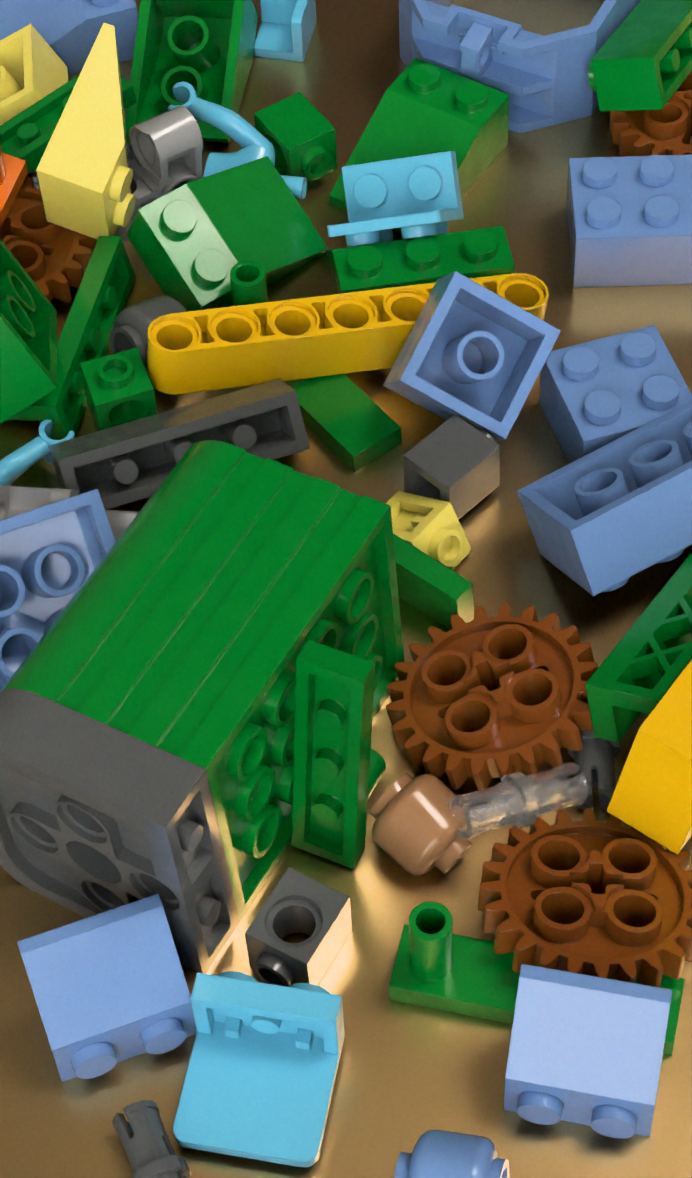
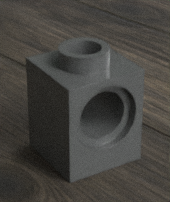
[245,867,352,987]

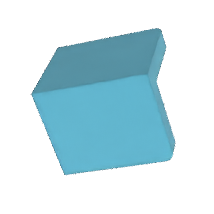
[254,0,317,62]

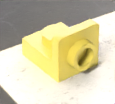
[385,491,471,571]

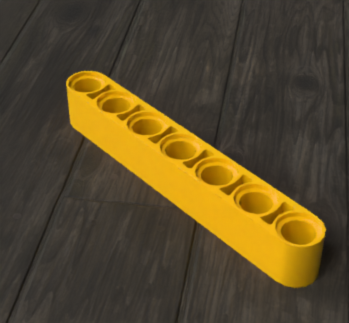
[147,273,549,394]

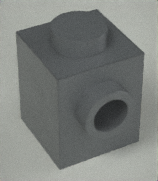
[403,414,500,520]

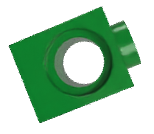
[254,92,337,184]
[80,347,158,432]

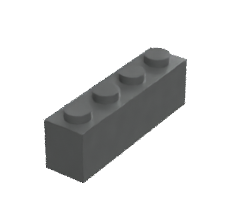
[48,379,310,510]

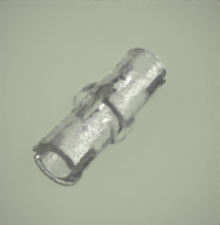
[448,762,588,840]

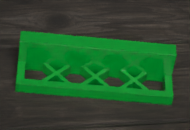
[585,552,692,743]

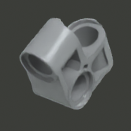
[114,106,203,241]

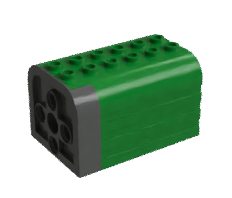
[0,440,405,974]

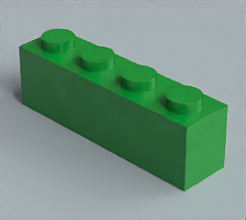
[588,0,692,112]

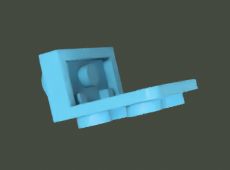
[173,971,345,1168]

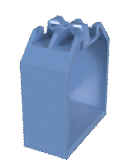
[398,0,640,133]

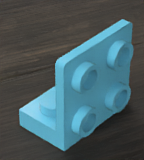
[327,151,464,247]

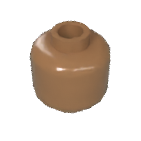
[370,773,472,876]

